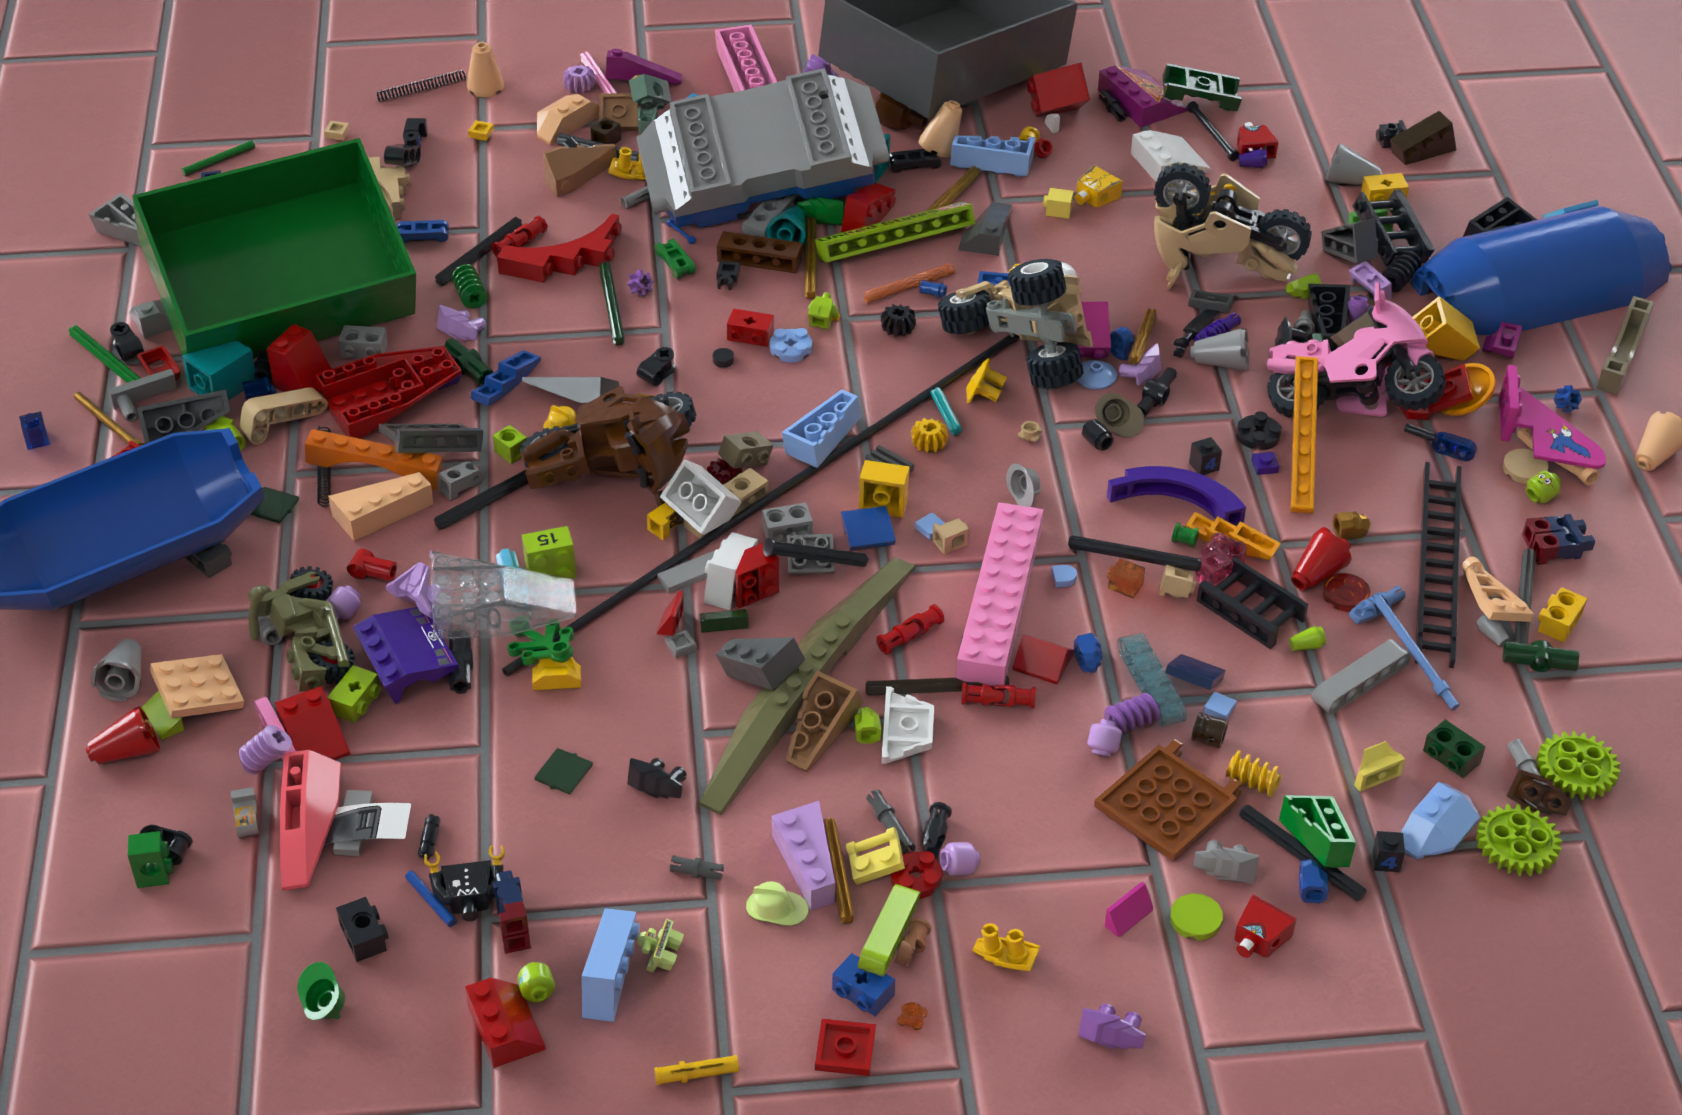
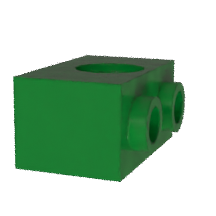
[127,831,173,888]

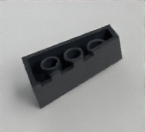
[1308,284,1350,352]

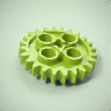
[1536,731,1620,800]
[1476,804,1562,876]

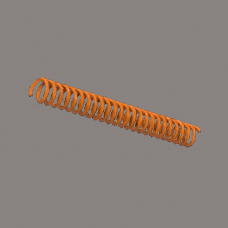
[864,263,955,304]

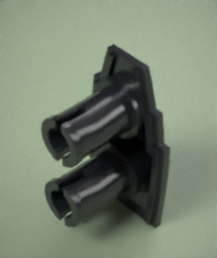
[1275,317,1308,346]
[627,758,687,799]

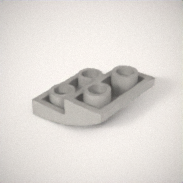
[787,534,835,575]

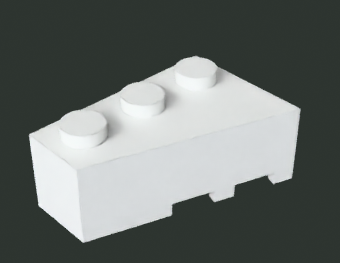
[704,532,758,610]

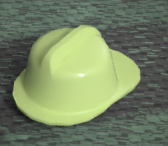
[746,881,809,926]

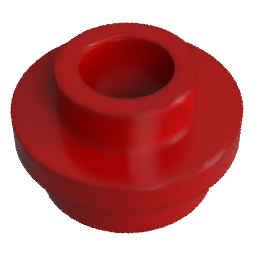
[1034,138,1053,158]

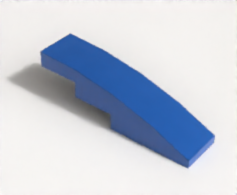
[470,350,541,406]

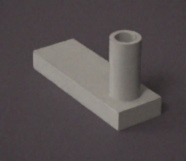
[108,369,177,422]

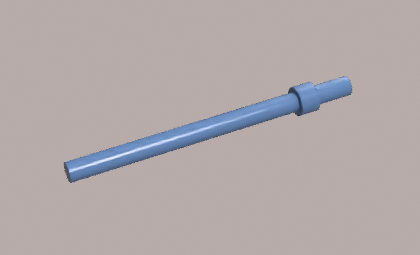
[1373,594,1459,710]

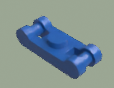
[396,220,449,243]

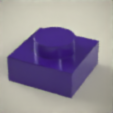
[1251,452,1280,475]

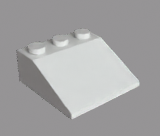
[1131,130,1211,182]

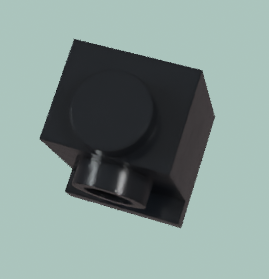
[1376,120,1407,149]

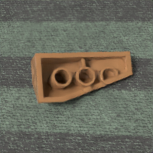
[543,144,617,197]
[786,670,863,772]

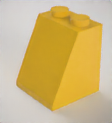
[1412,296,1480,361]

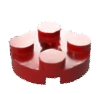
[890,851,942,899]

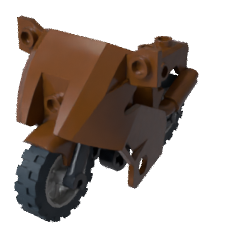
[520,386,697,507]

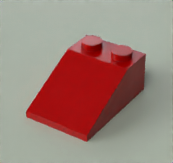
[274,686,351,760]

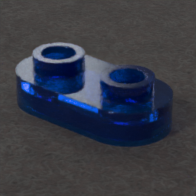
[1432,432,1477,461]

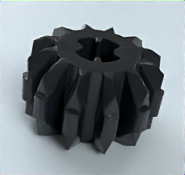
[881,304,916,337]

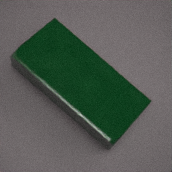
[699,609,748,633]

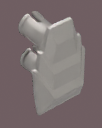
[1193,840,1259,883]

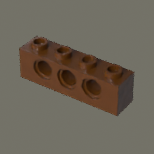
[717,231,802,274]

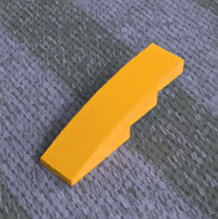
[1185,512,1281,560]

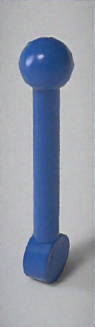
[666,219,696,244]

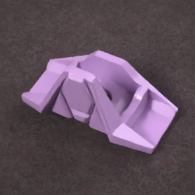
[386,562,451,624]

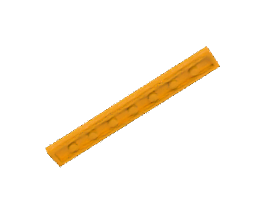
[1290,356,1318,514]

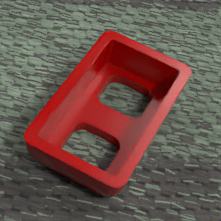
[137,345,181,381]

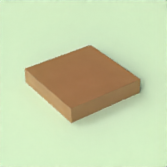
[599,93,638,131]

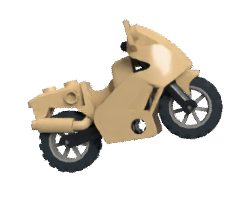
[1154,163,1312,290]

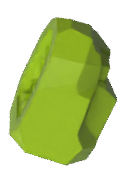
[1285,273,1322,300]
[854,707,881,744]

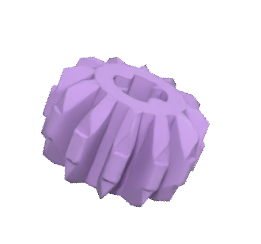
[563,64,595,94]

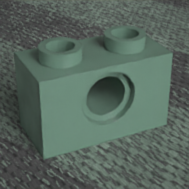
[629,74,672,110]

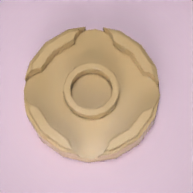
[1502,449,1549,484]

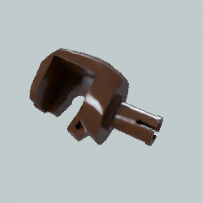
[875,93,928,129]

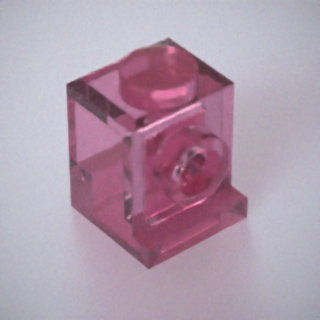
[1195,548,1233,585]

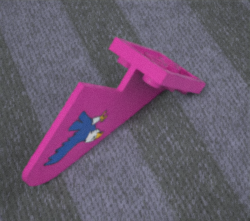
[1499,365,1606,469]

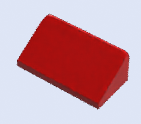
[657,591,684,636]

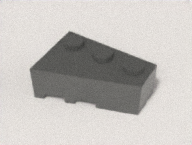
[716,637,805,690]

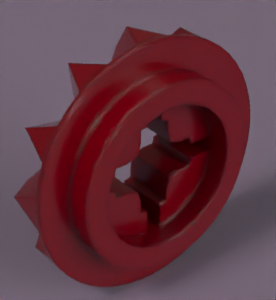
[707,458,743,485]

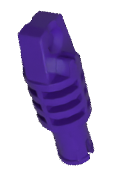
[1194,313,1241,342]

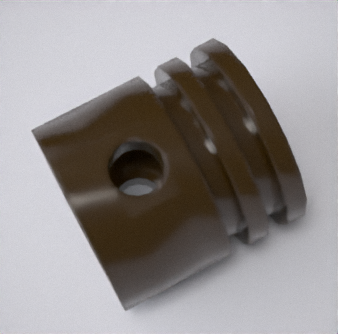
[1191,712,1228,749]

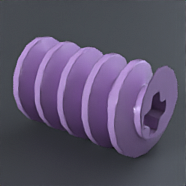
[239,725,292,775]

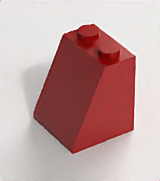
[1027,62,1090,117]
[267,324,332,392]

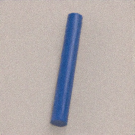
[405,870,457,927]

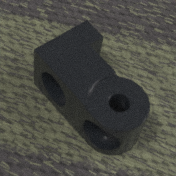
[403,118,428,149]

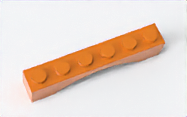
[305,429,443,490]

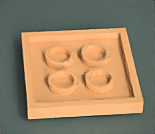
[150,654,244,718]

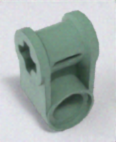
[638,107,658,136]

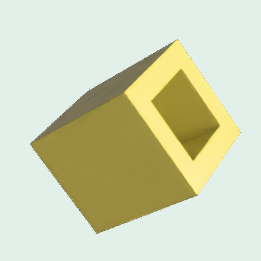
[1043,188,1074,219]

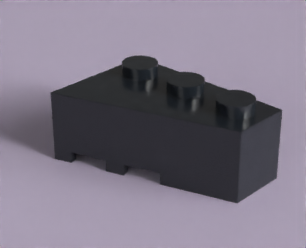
[1463,197,1537,237]

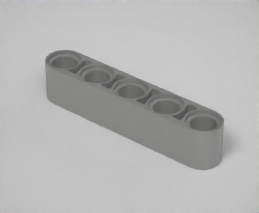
[1311,639,1411,714]

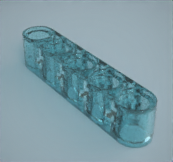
[1118,632,1187,727]

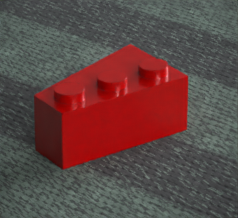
[841,183,896,233]

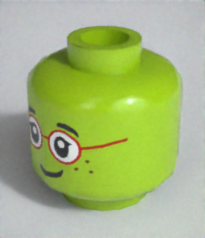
[1526,470,1561,504]

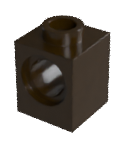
[590,117,621,144]

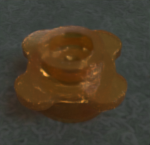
[897,1002,928,1030]

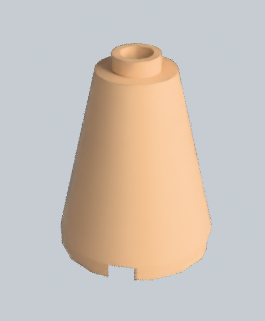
[467,42,505,97]
[918,100,962,158]
[1635,411,1682,471]

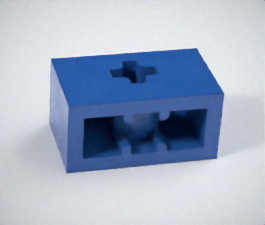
[832,953,895,1017]

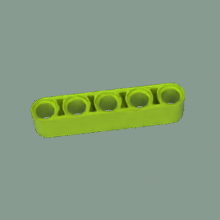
[857,884,920,977]

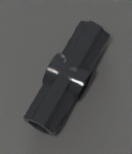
[449,627,473,694]

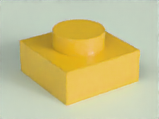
[468,120,494,141]

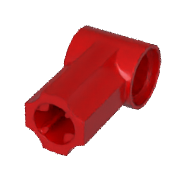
[346,548,397,581]

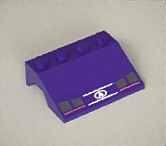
[353,607,460,704]

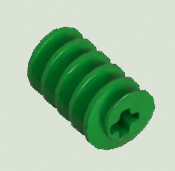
[452,264,488,309]

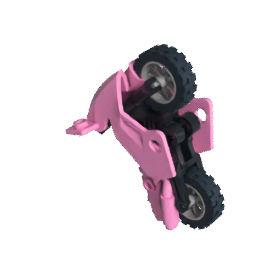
[1267,282,1446,418]

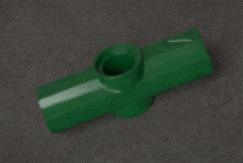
[444,338,494,385]
[1502,640,1580,672]

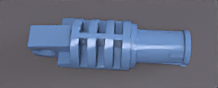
[1348,586,1405,625]

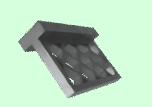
[378,424,484,453]

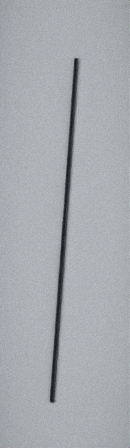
[502,333,1020,677]

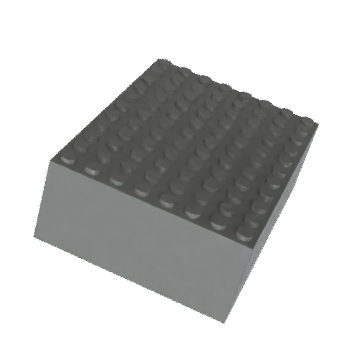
[818,0,1078,118]

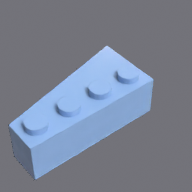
[582,908,640,1022]

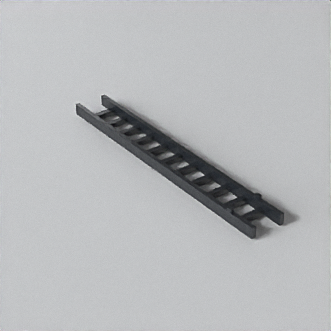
[1415,462,1462,668]

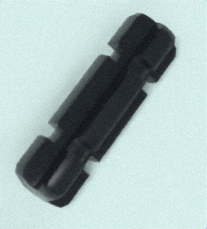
[418,814,441,860]

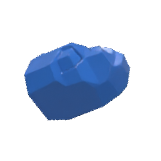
[1110,327,1135,360]
[1073,633,1103,673]
[1299,859,1329,903]

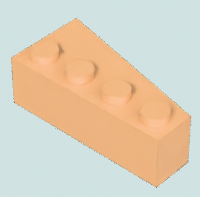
[328,472,434,541]

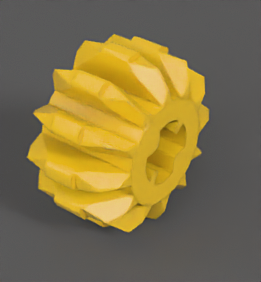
[911,417,948,453]

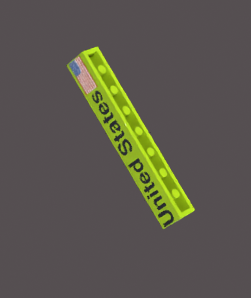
[815,202,975,262]

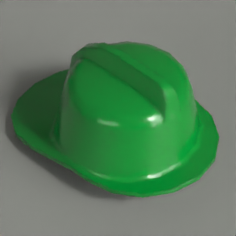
[297,962,345,1020]

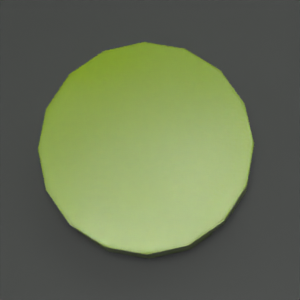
[1170,893,1223,941]

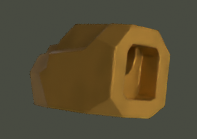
[1332,511,1371,540]

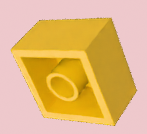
[859,460,909,518]

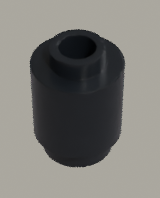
[1082,419,1114,451]

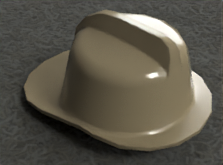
[1095,393,1144,437]

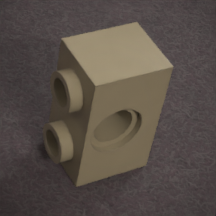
[718,431,774,469]

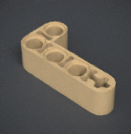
[239,388,328,445]

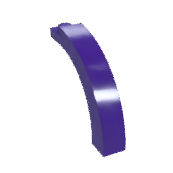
[1107,466,1246,526]

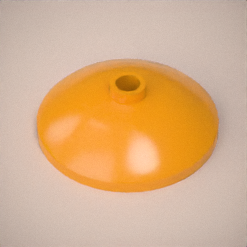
[1440,363,1496,416]

